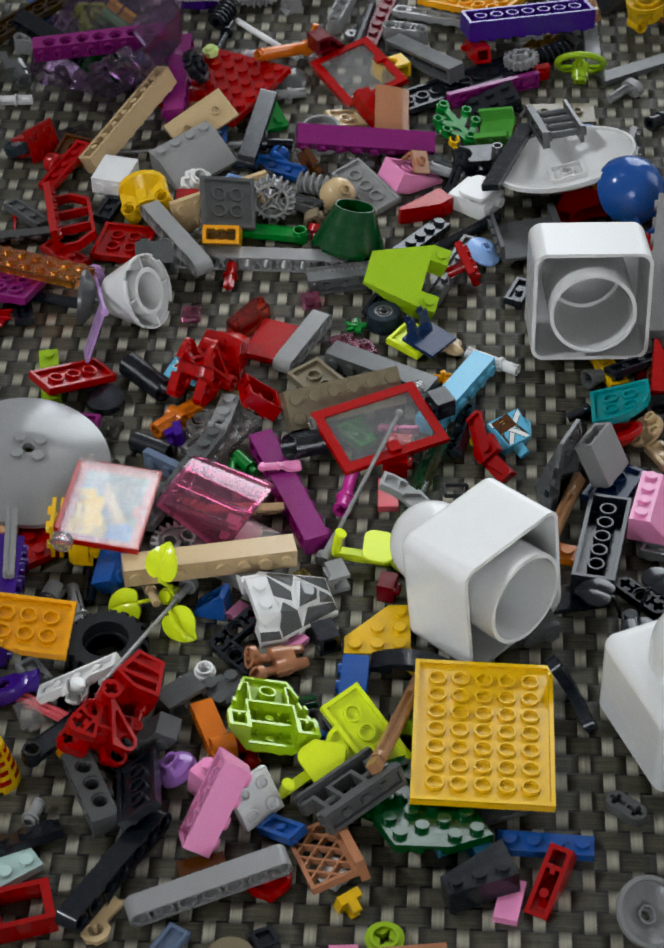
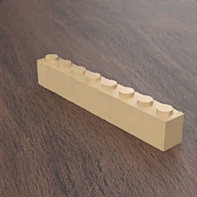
[78,66,177,173]
[121,533,297,588]

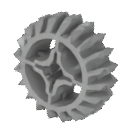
[254,174,297,222]

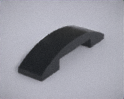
[370,648,450,675]

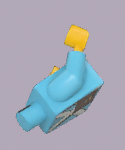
[469,408,532,459]

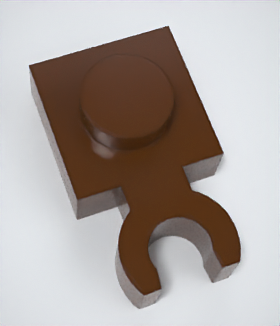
[296,147,324,177]

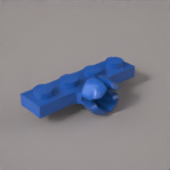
[254,145,308,182]

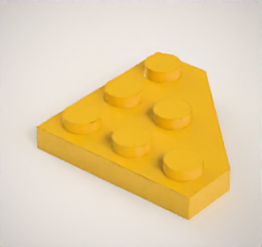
[344,605,411,659]

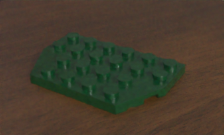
[353,755,493,855]

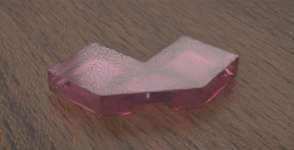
[329,333,377,354]

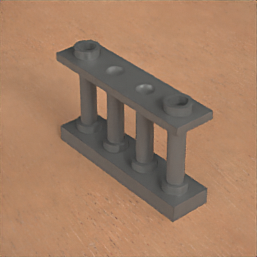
[526,99,587,149]

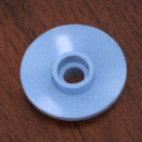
[467,237,500,267]

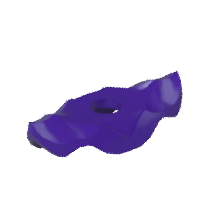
[0,667,40,706]

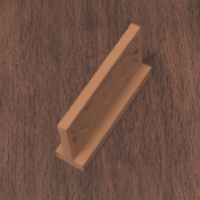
[289,822,371,895]

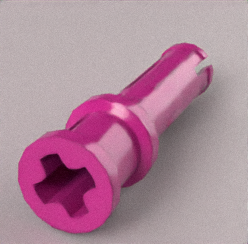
[333,472,359,518]

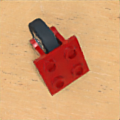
[4,118,59,164]

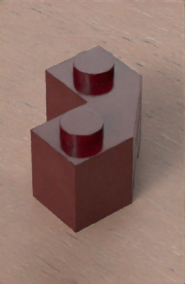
[307,28,346,64]

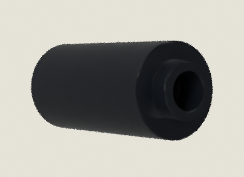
[128,432,175,458]

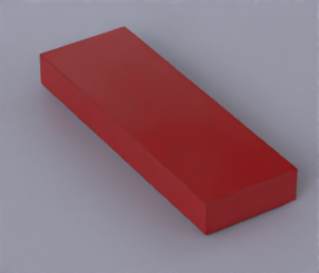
[40,239,91,272]

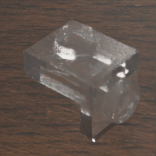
[12,696,46,733]

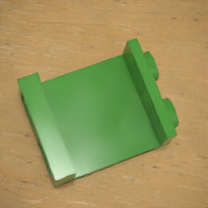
[473,106,516,148]

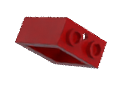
[0,877,59,944]

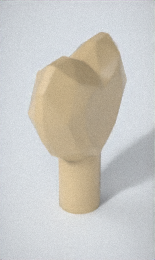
[440,339,464,357]

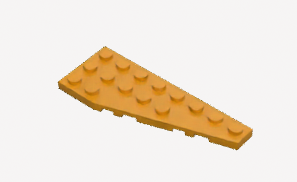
[0,592,77,661]

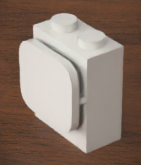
[91,154,140,198]
[448,175,505,220]

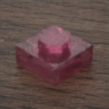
[299,291,321,311]

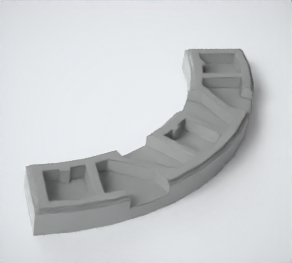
[378,471,430,508]

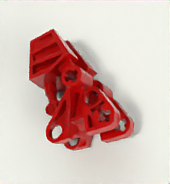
[166,329,250,407]
[56,650,165,768]

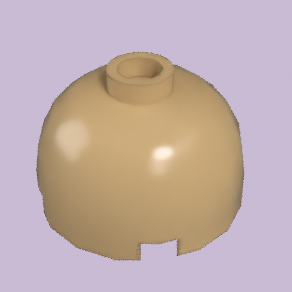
[319,177,356,211]

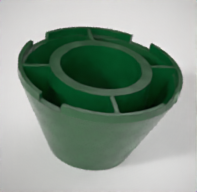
[312,199,385,261]

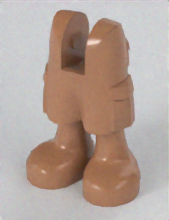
[244,645,310,679]

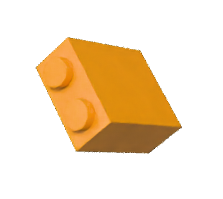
[202,225,243,246]

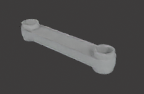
[582,23,601,64]

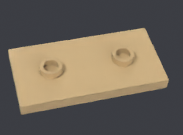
[163,88,239,139]

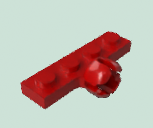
[38,139,90,191]

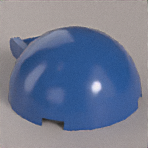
[597,155,664,235]

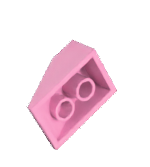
[378,157,443,195]

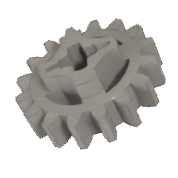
[503,47,539,71]

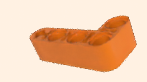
[189,697,239,759]

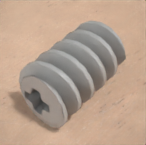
[296,171,335,196]

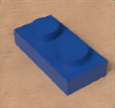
[256,813,308,847]

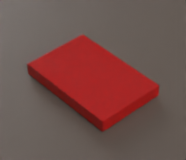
[248,318,299,364]

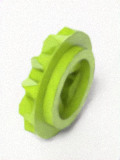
[364,921,405,948]

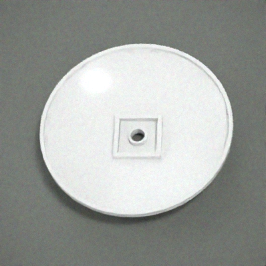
[502,126,636,194]

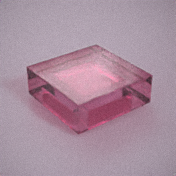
[182,306,201,323]

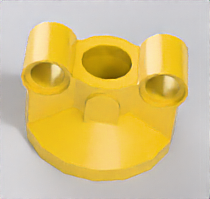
[625,0,664,34]
[118,170,173,224]

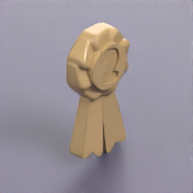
[80,896,124,946]

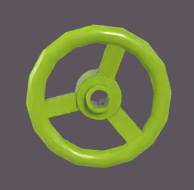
[554,51,607,85]

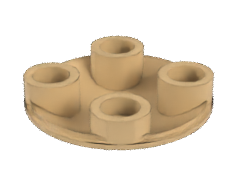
[630,411,664,448]

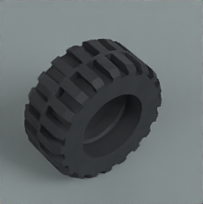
[65,610,150,693]

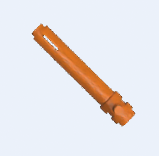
[254,23,319,61]

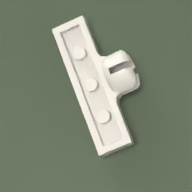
[36,651,121,705]

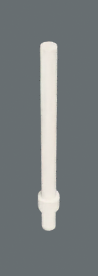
[235,18,299,61]

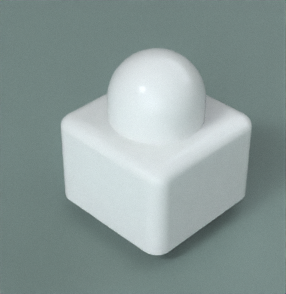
[525,222,654,360]
[390,478,561,662]
[599,613,664,792]

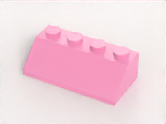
[626,471,664,545]
[178,747,252,858]

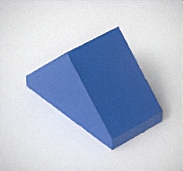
[193,582,231,622]

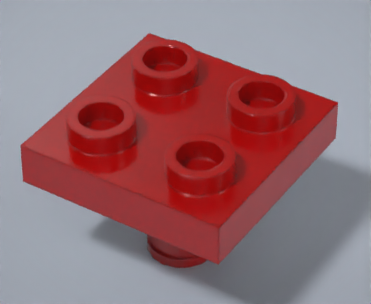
[446,240,481,288]

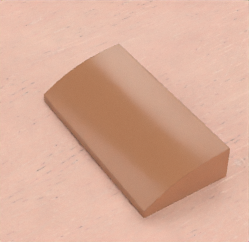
[374,84,409,130]

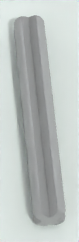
[2,506,18,579]

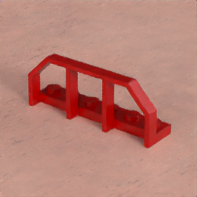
[42,181,97,255]

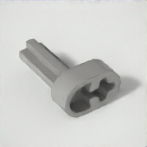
[606,77,644,104]

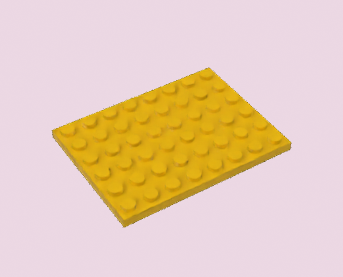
[409,658,556,812]

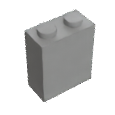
[574,422,629,488]

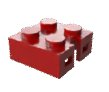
[236,373,283,422]

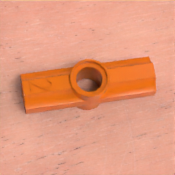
[150,397,205,439]

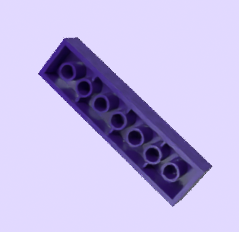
[460,0,595,43]

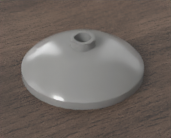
[616,875,664,948]

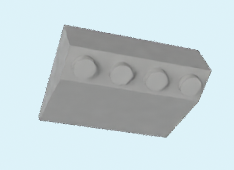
[149,121,237,191]

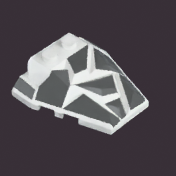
[236,571,339,649]

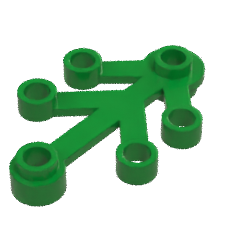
[432,100,481,146]

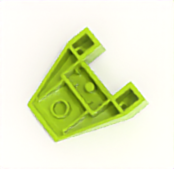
[363,245,452,321]

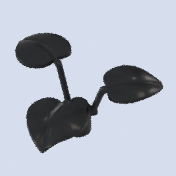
[574,567,664,631]

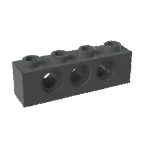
[61,748,120,837]

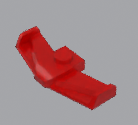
[466,410,517,484]

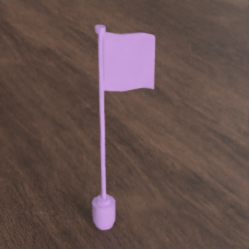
[83,264,109,363]

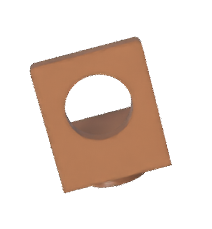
[401,150,430,174]

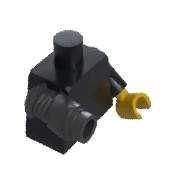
[448,135,503,176]

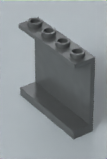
[487,203,561,263]

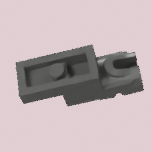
[0,51,32,89]

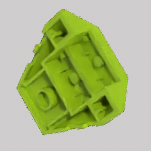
[226,676,321,756]

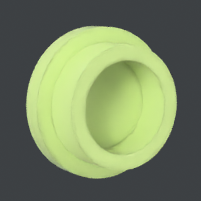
[202,44,219,59]

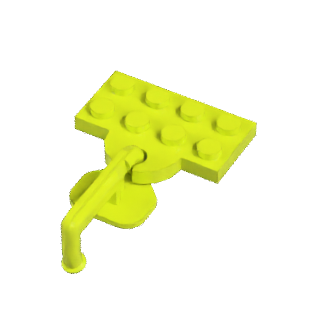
[331,528,399,572]
[278,682,411,799]

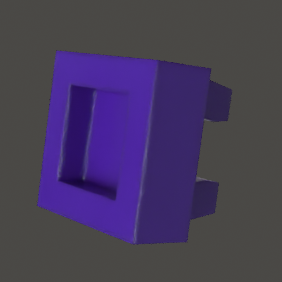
[164,420,188,449]

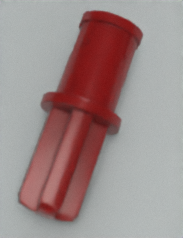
[223,261,238,291]

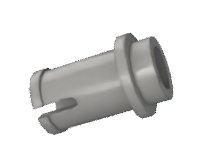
[21,797,46,827]

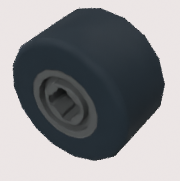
[367,301,401,335]

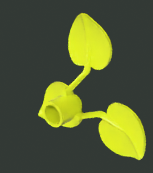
[108,541,198,643]

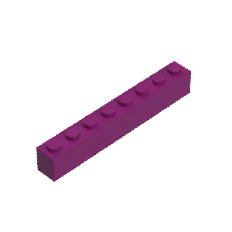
[161,33,195,123]
[295,123,435,157]
[249,429,331,555]

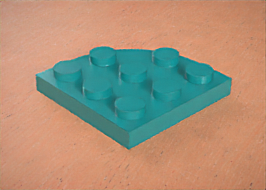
[590,378,651,425]

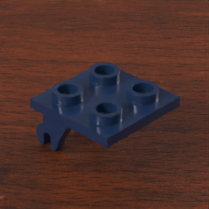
[402,306,456,359]

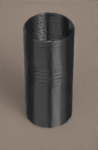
[119,353,170,402]
[281,426,342,460]

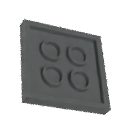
[199,175,256,231]

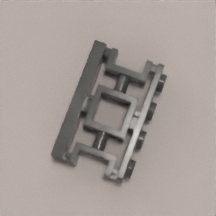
[294,746,408,836]

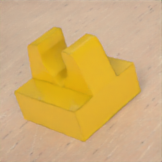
[333,886,363,920]

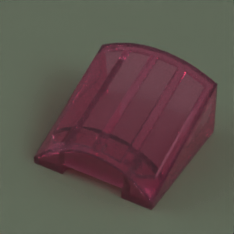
[155,455,276,543]

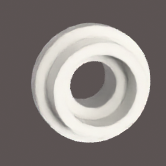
[194,660,216,681]

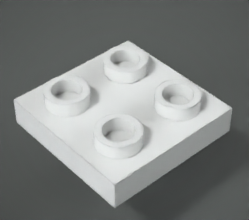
[234,765,284,832]

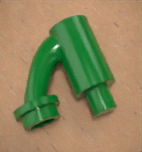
[227,449,259,484]

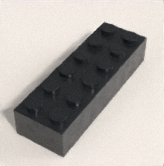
[570,492,632,595]

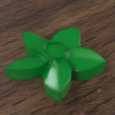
[345,317,367,334]

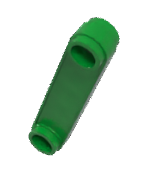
[243,223,308,245]

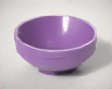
[160,751,197,789]

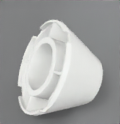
[101,253,172,329]

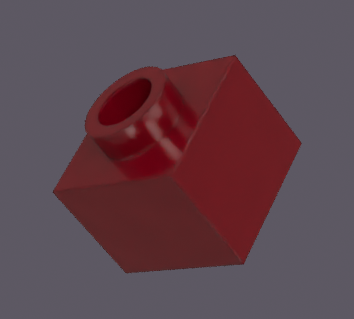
[376,571,402,604]

